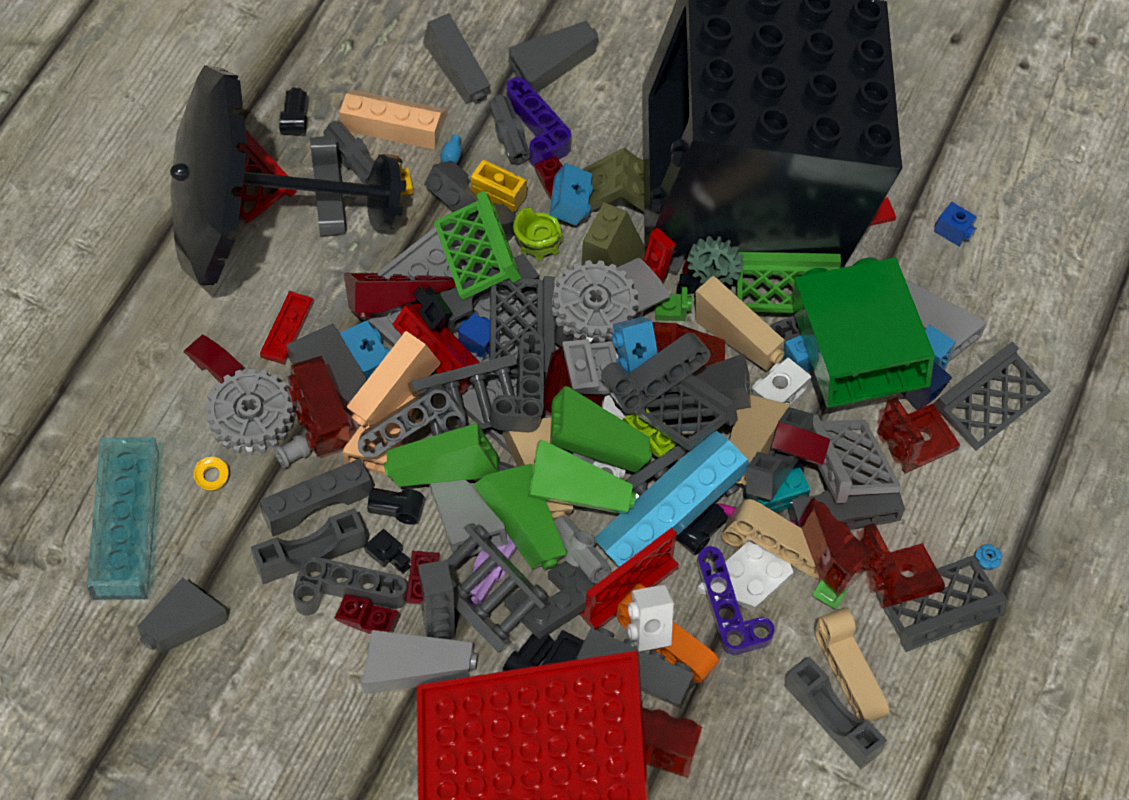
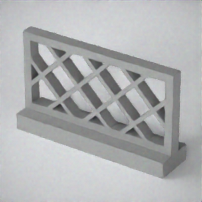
[812,414,901,503]

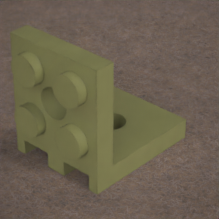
[582,148,644,212]

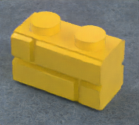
[471,159,527,213]

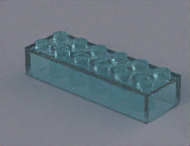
[87,437,159,600]

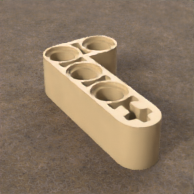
[721,499,834,578]
[815,607,890,722]

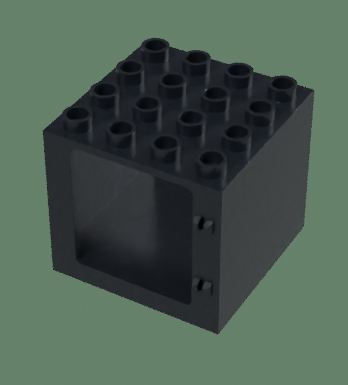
[642,0,902,268]

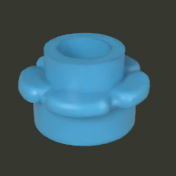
[975,544,1003,570]

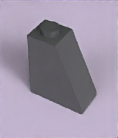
[137,577,228,653]

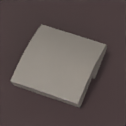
[616,258,670,314]
[562,339,617,394]

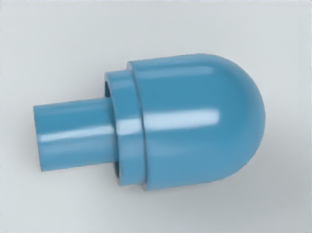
[440,135,462,164]

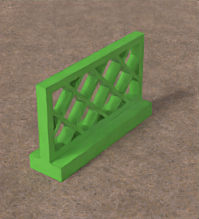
[434,190,522,300]
[737,252,841,313]

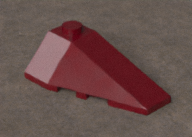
[344,273,456,317]

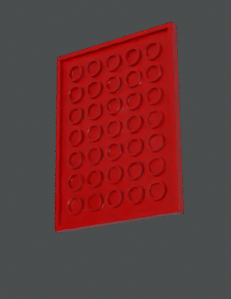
[417,651,649,800]

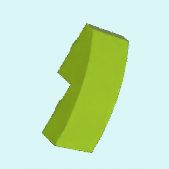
[622,408,678,458]

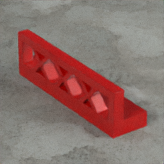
[392,304,489,394]

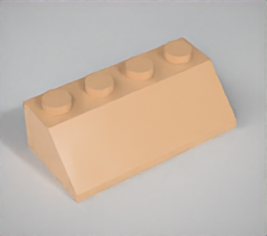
[339,90,448,150]

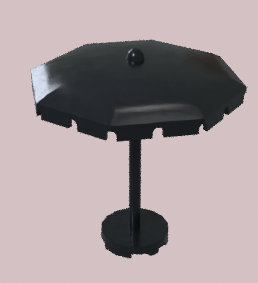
[170,65,406,286]

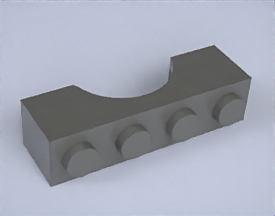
[424,161,516,240]
[440,254,539,334]
[746,407,813,500]
[259,458,372,537]
[251,508,366,584]
[418,560,455,640]
[784,656,887,769]

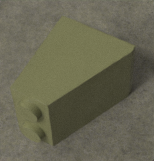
[581,202,646,268]

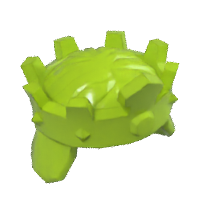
[513,207,564,260]

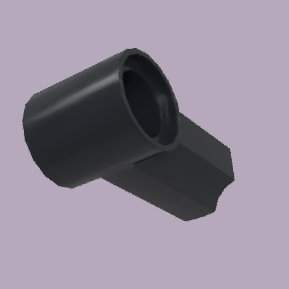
[279,87,308,135]
[367,488,425,525]
[676,503,728,555]
[502,633,555,671]

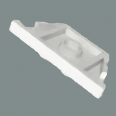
[698,540,793,611]

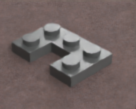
[504,561,597,639]

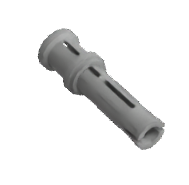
[273,414,353,468]

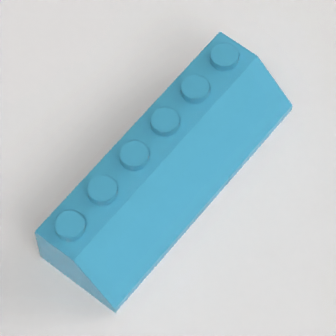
[595,430,749,567]

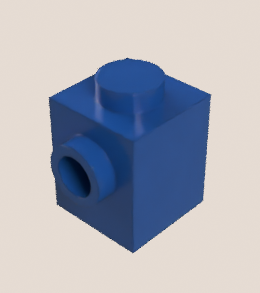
[934,201,977,247]
[458,313,499,360]

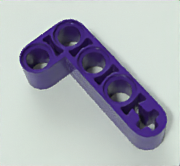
[507,77,571,167]
[698,546,775,655]

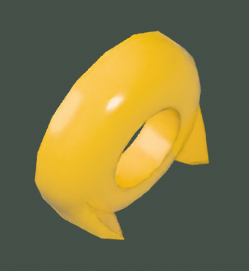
[194,457,229,491]

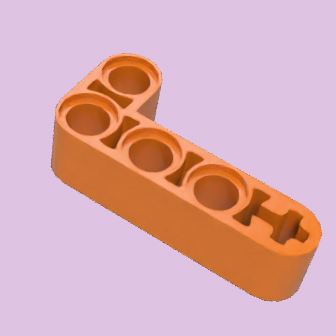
[617,584,719,683]

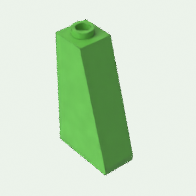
[550,386,652,473]
[384,423,499,487]
[528,440,636,514]
[474,464,567,570]

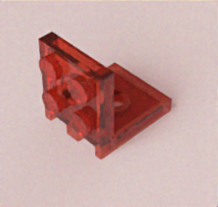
[877,397,960,474]
[859,523,945,608]

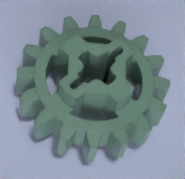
[687,236,744,285]

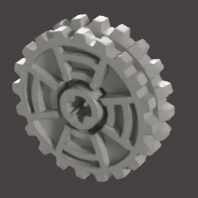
[551,260,639,344]
[206,368,295,455]

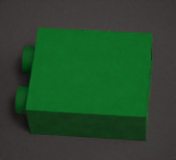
[793,257,935,408]

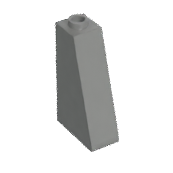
[905,279,986,363]
[429,480,508,557]
[363,630,478,694]

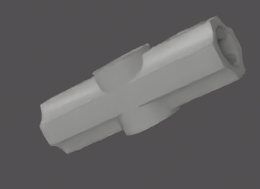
[554,515,612,583]

